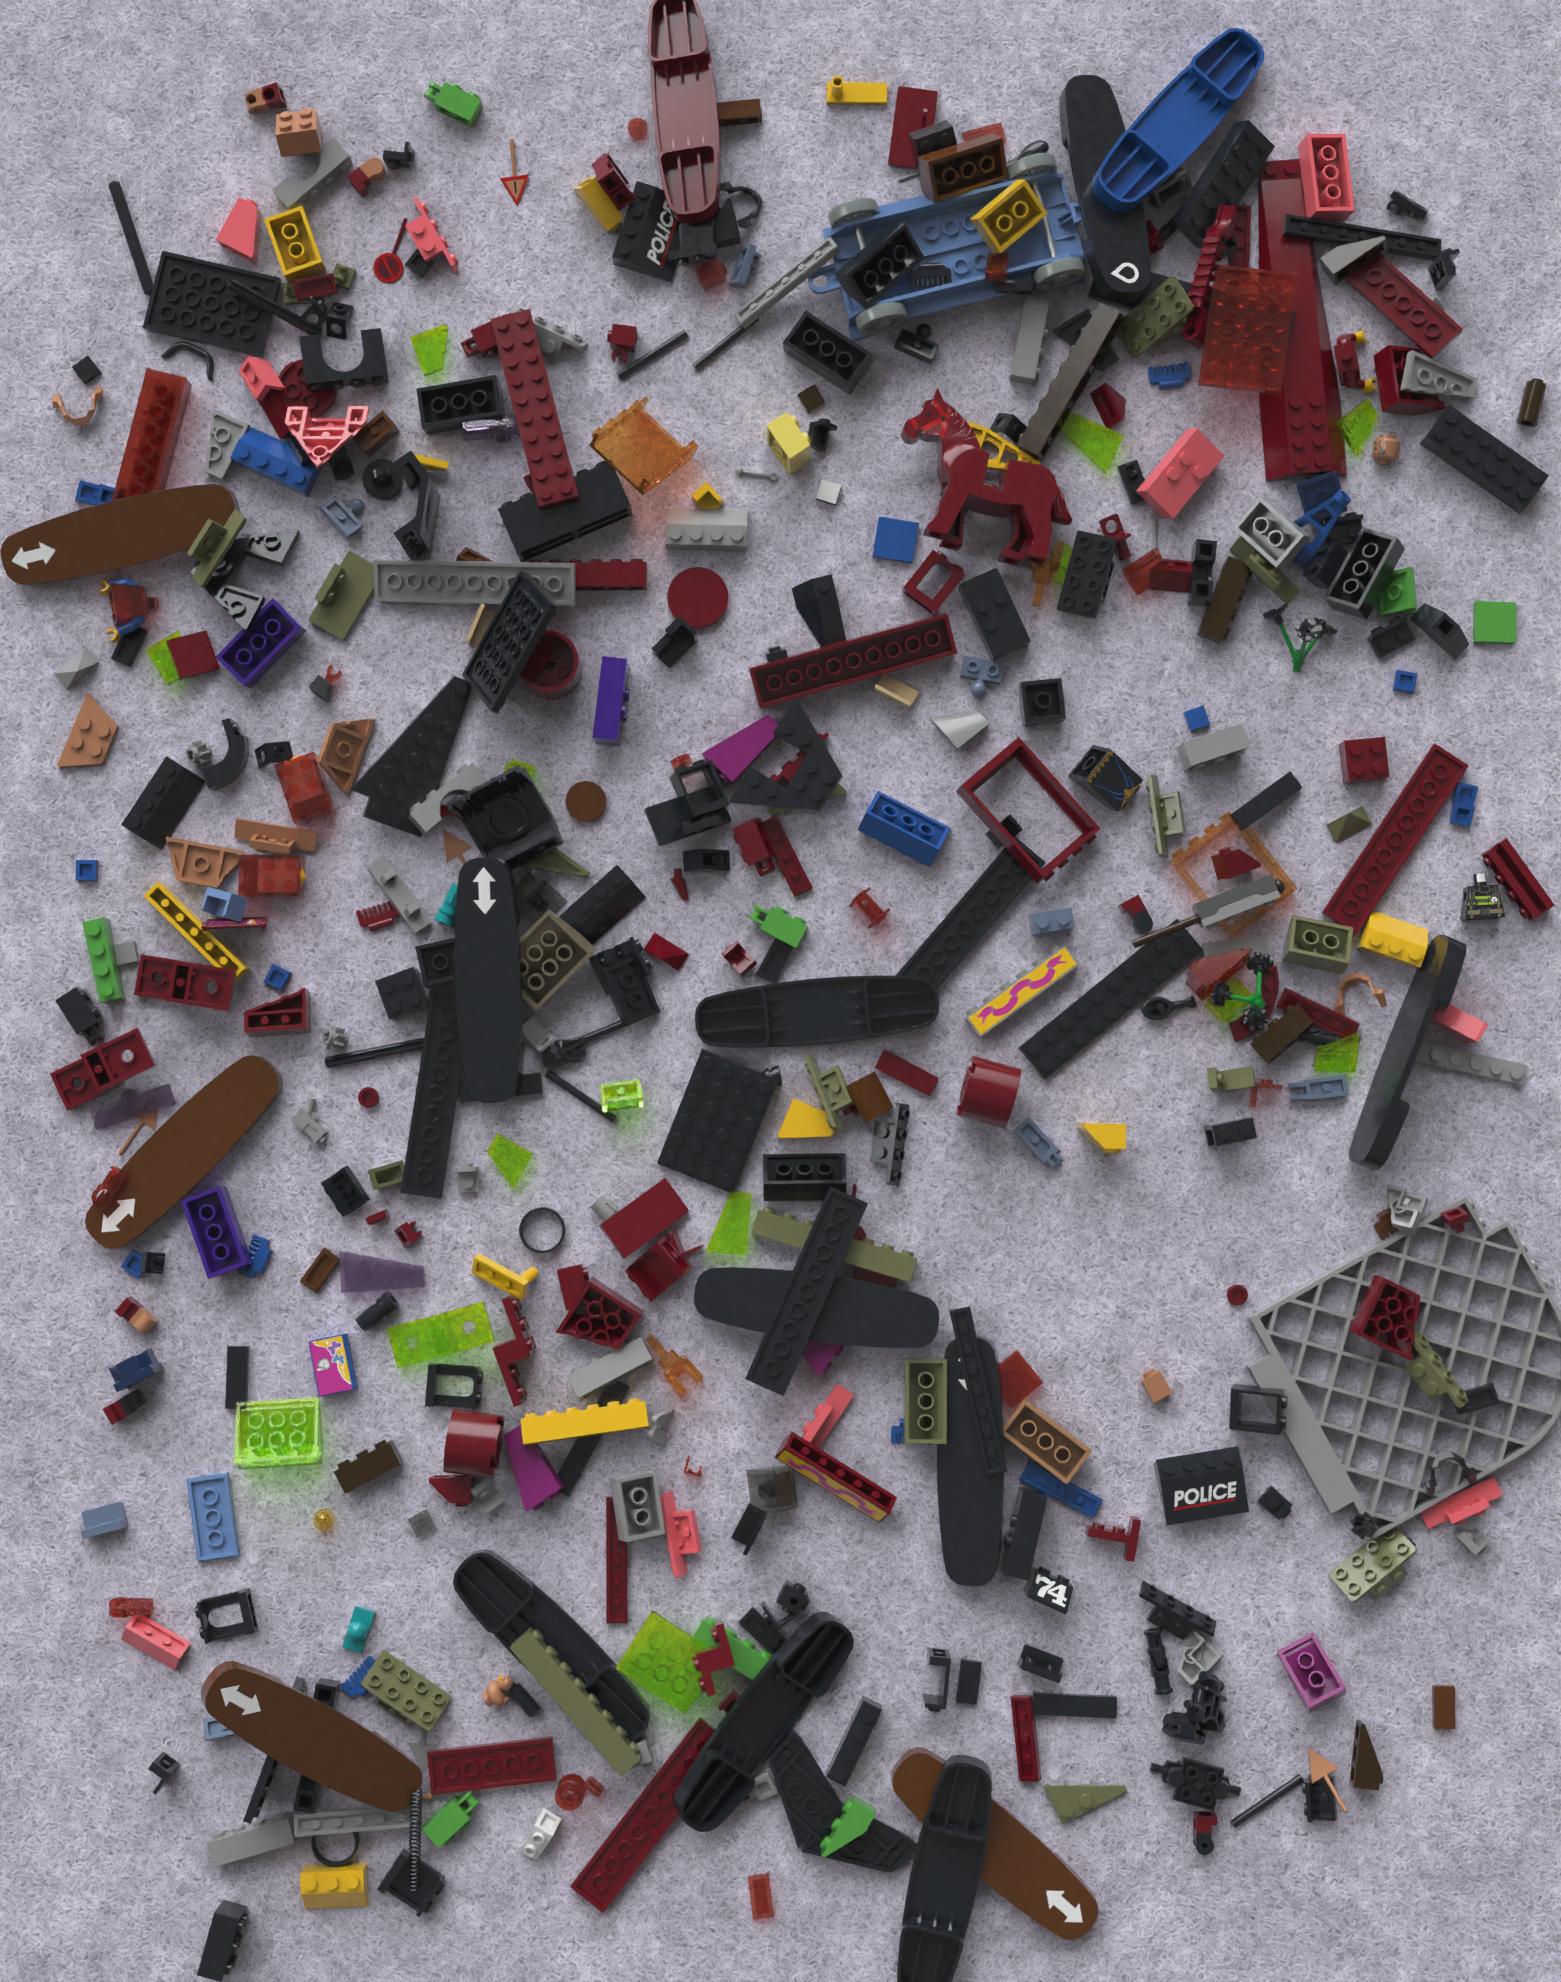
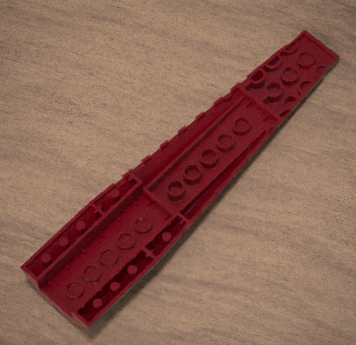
[1258,159,1347,482]

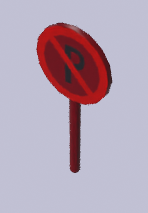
[373,218,407,283]

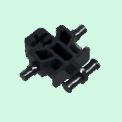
[1162,1671,1227,1745]

